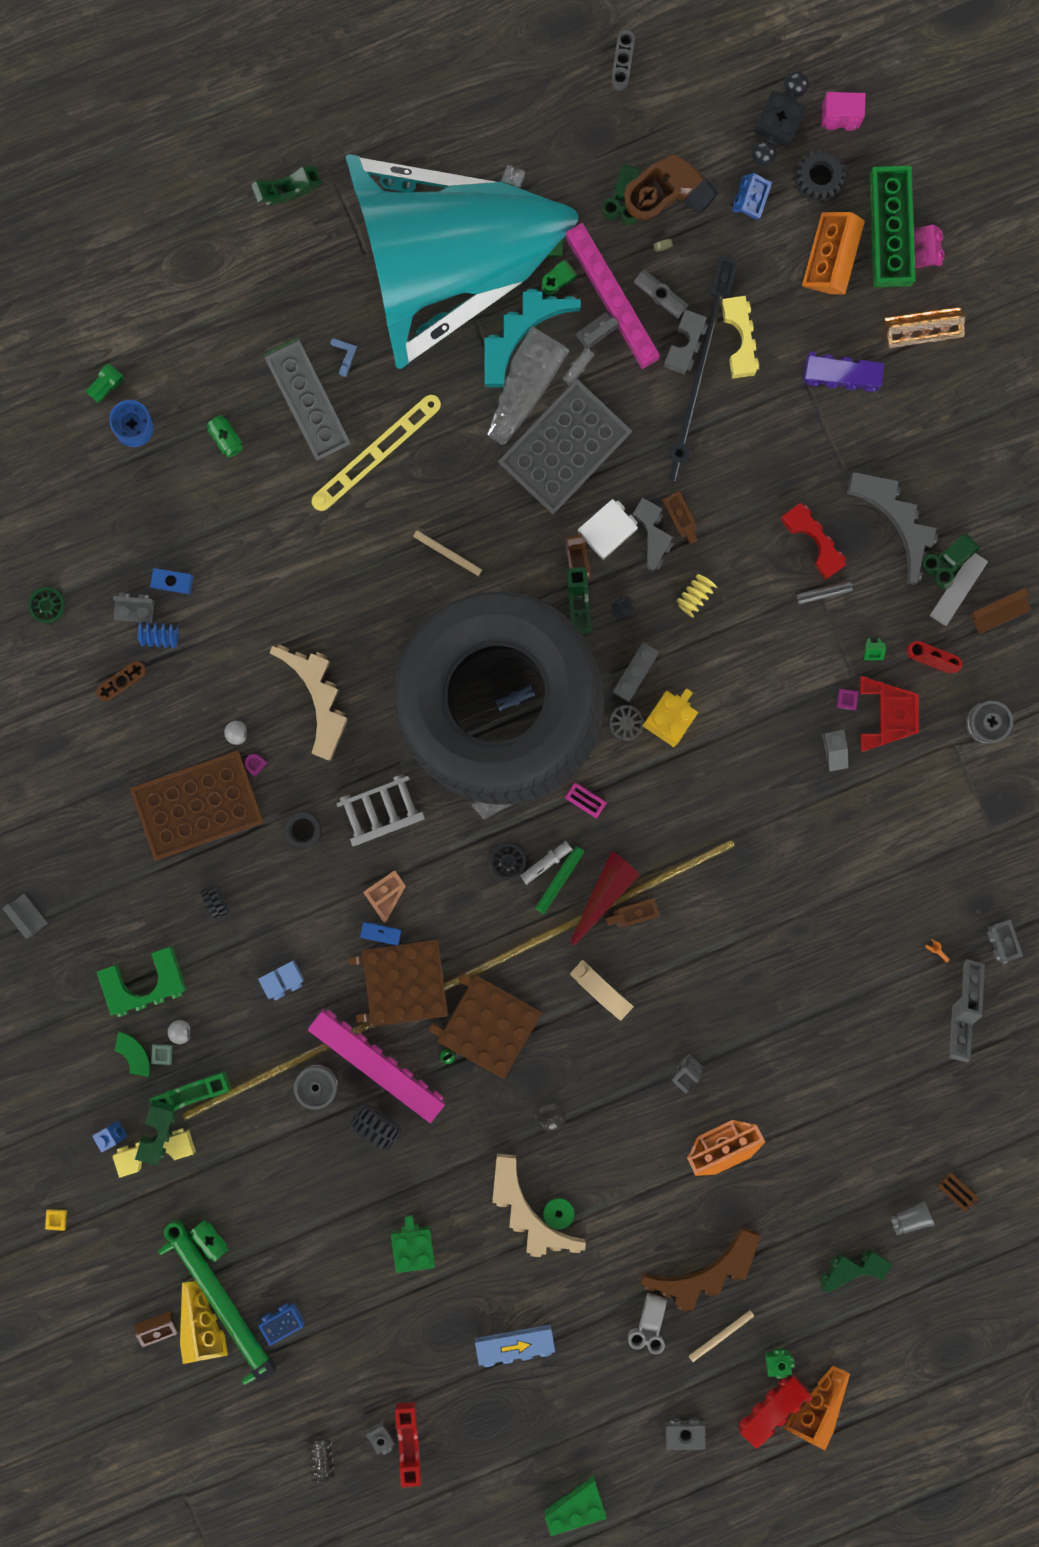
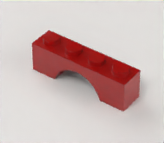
[780,503,847,580]
[395,1402,422,1488]

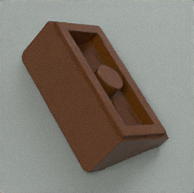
[135,1312,178,1347]

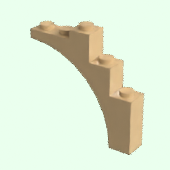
[270,645,348,761]
[492,1154,586,1257]

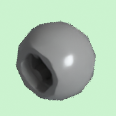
[224,721,247,745]
[168,1020,190,1044]

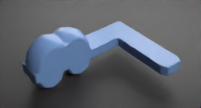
[330,339,357,377]

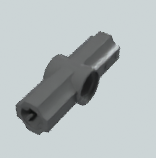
[634,269,689,319]

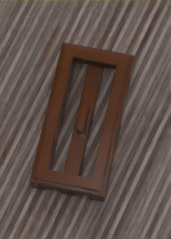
[937,1172,979,1213]

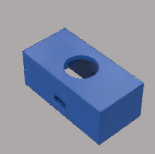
[150,568,193,595]
[360,922,402,946]

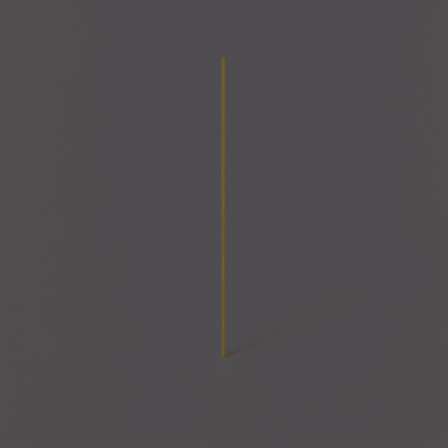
[183,840,735,1120]

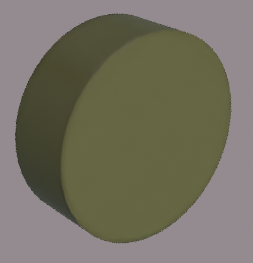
[653,239,673,252]

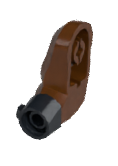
[624,154,719,220]

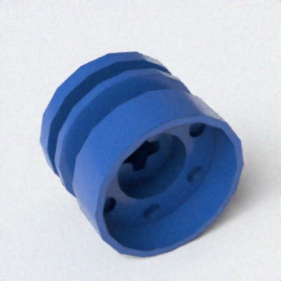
[109,400,154,447]

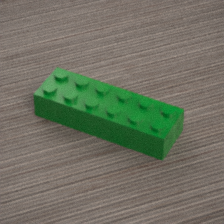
[869,166,915,288]

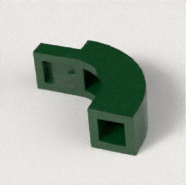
[251,167,322,206]
[567,567,592,634]

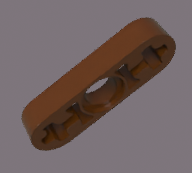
[97,661,147,701]

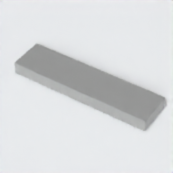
[929,553,988,626]

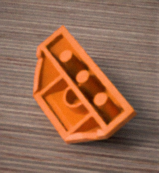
[687,1120,765,1176]

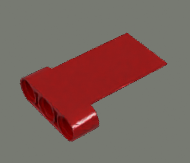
[906,641,962,674]

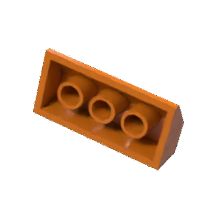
[802,212,865,294]

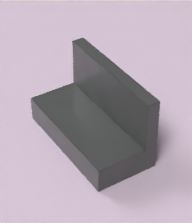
[2,893,48,939]

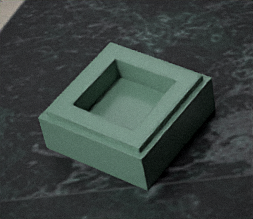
[151,1044,172,1065]

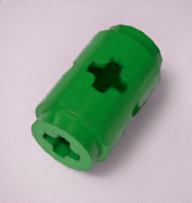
[207,415,243,458]
[190,1220,229,1262]

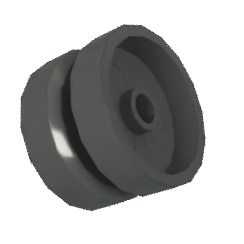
[966,701,1013,744]
[294,1064,338,1110]

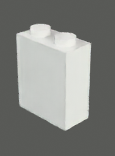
[578,499,638,560]

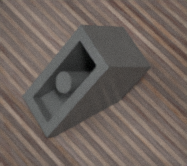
[822,730,848,772]

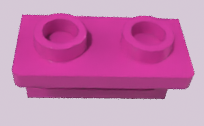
[914,225,944,268]

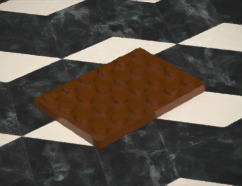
[130,751,264,861]

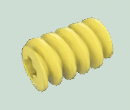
[676,574,717,618]

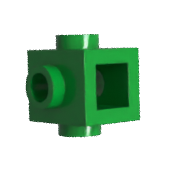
[765,1348,795,1379]

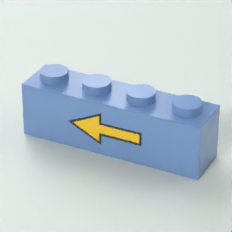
[475,1324,555,1367]

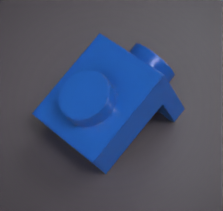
[92,1121,127,1153]

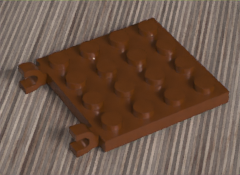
[349,940,448,1027]
[428,973,542,1079]

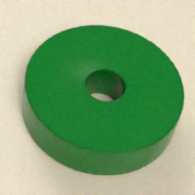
[543,1198,574,1230]

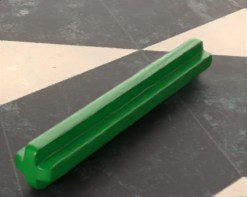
[536,846,584,914]

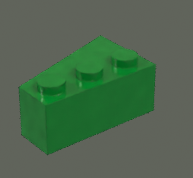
[545,1474,606,1536]

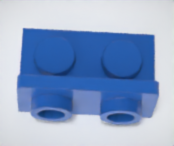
[732,173,772,219]

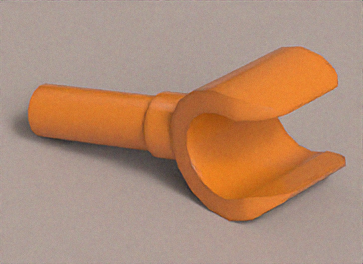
[926,939,950,962]

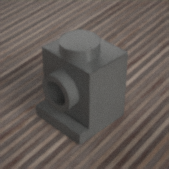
[366,1421,395,1455]

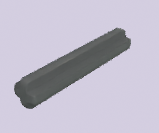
[796,581,853,604]

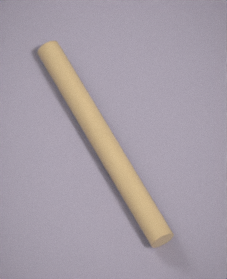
[413,531,482,576]
[689,1310,754,1362]

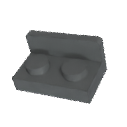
[576,312,618,350]
[113,593,155,624]

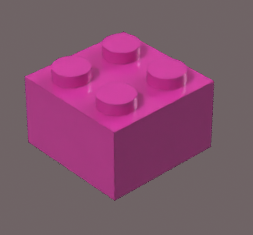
[821,92,866,131]

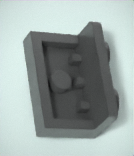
[987,919,1023,964]

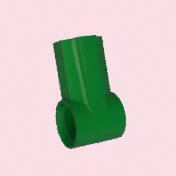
[85,364,124,403]

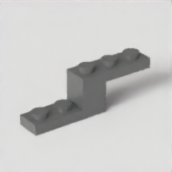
[949,960,985,1062]

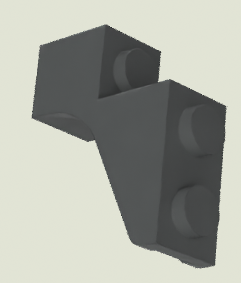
[632,498,674,572]

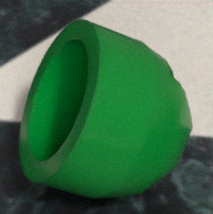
[440,1048,455,1064]

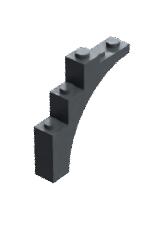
[847,472,938,585]

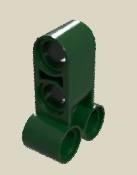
[602,164,641,225]
[923,533,980,589]

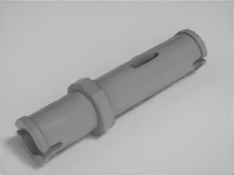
[520,840,573,885]

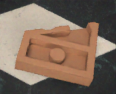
[363,871,406,922]

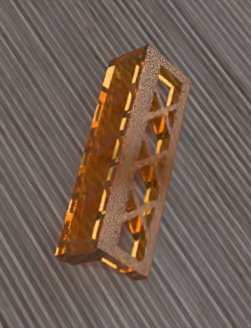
[885,308,965,348]

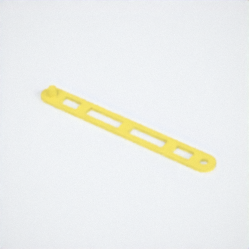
[312,395,441,511]

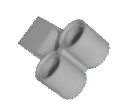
[628,1293,667,1354]

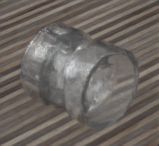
[501,164,526,188]

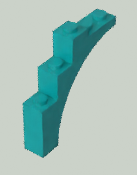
[485,289,581,387]

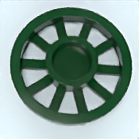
[28,587,65,623]

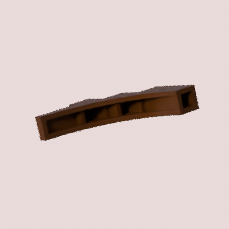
[640,1227,761,1312]

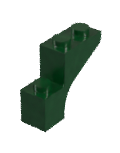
[820,1249,892,1293]

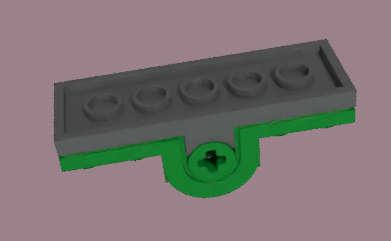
[263,338,351,461]

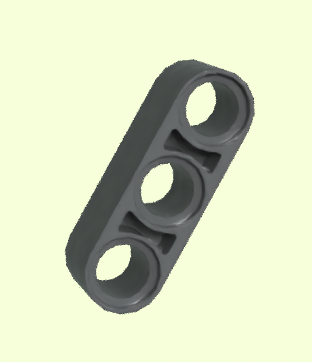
[611,30,635,91]

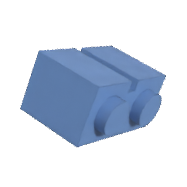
[258,960,305,1000]

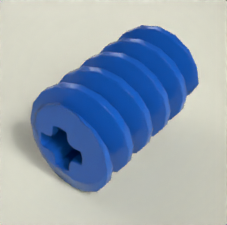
[137,622,179,648]

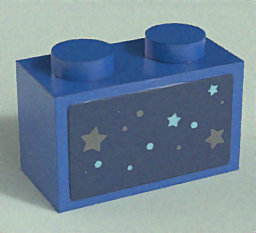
[259,1303,305,1346]

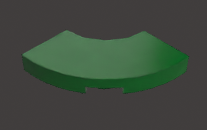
[115,1031,150,1077]

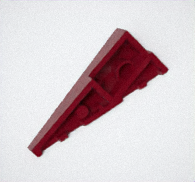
[570,851,640,946]

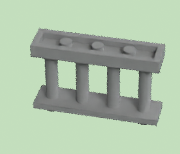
[336,774,425,846]

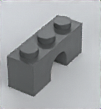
[664,309,708,375]
[612,642,659,702]

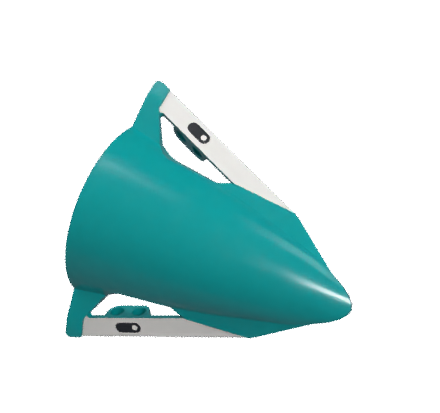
[346,154,578,369]

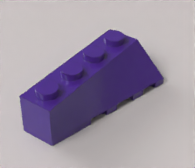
[803,352,884,392]

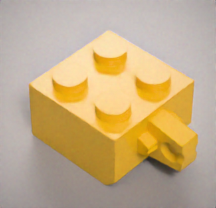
[642,688,698,747]

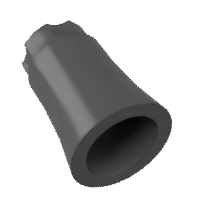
[890,1200,935,1235]

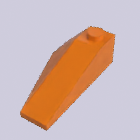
[784,1366,850,1450]

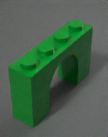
[97,946,187,1017]

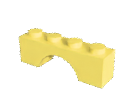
[721,296,759,379]
[113,1128,196,1178]

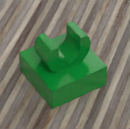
[864,638,886,660]

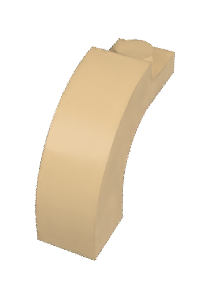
[570,960,634,1021]

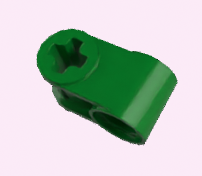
[541,260,578,295]

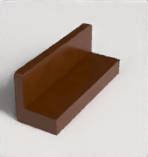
[970,588,1031,634]

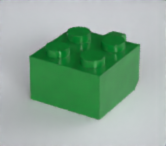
[391,1214,435,1273]

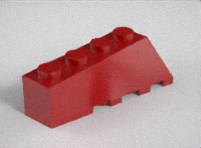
[738,1373,813,1449]

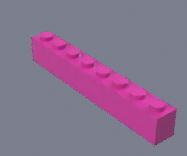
[565,223,660,369]
[308,1009,445,1123]

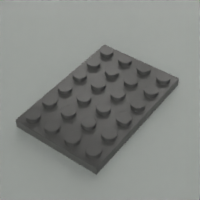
[498,379,632,515]

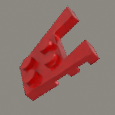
[860,677,919,752]

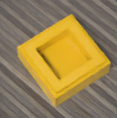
[45,1209,67,1230]

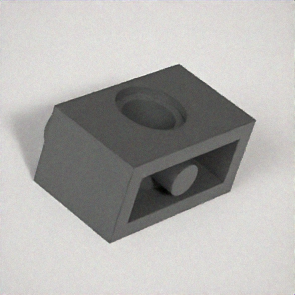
[665,1418,706,1450]

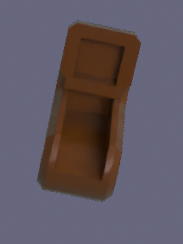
[565,534,591,579]

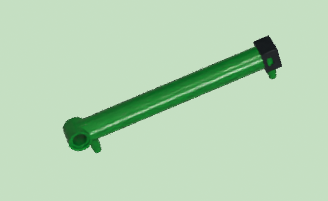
[158,1220,277,1385]

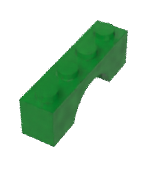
[149,1071,232,1111]

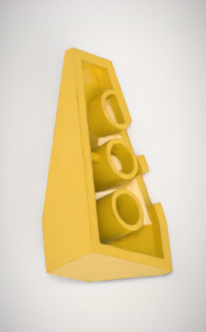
[180,1281,228,1364]

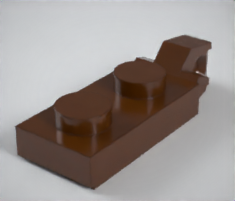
[662,491,698,545]
[605,898,660,927]

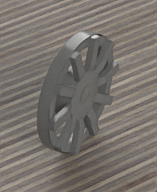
[608,705,644,741]

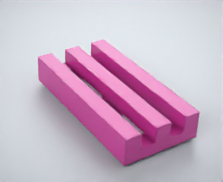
[565,782,607,819]

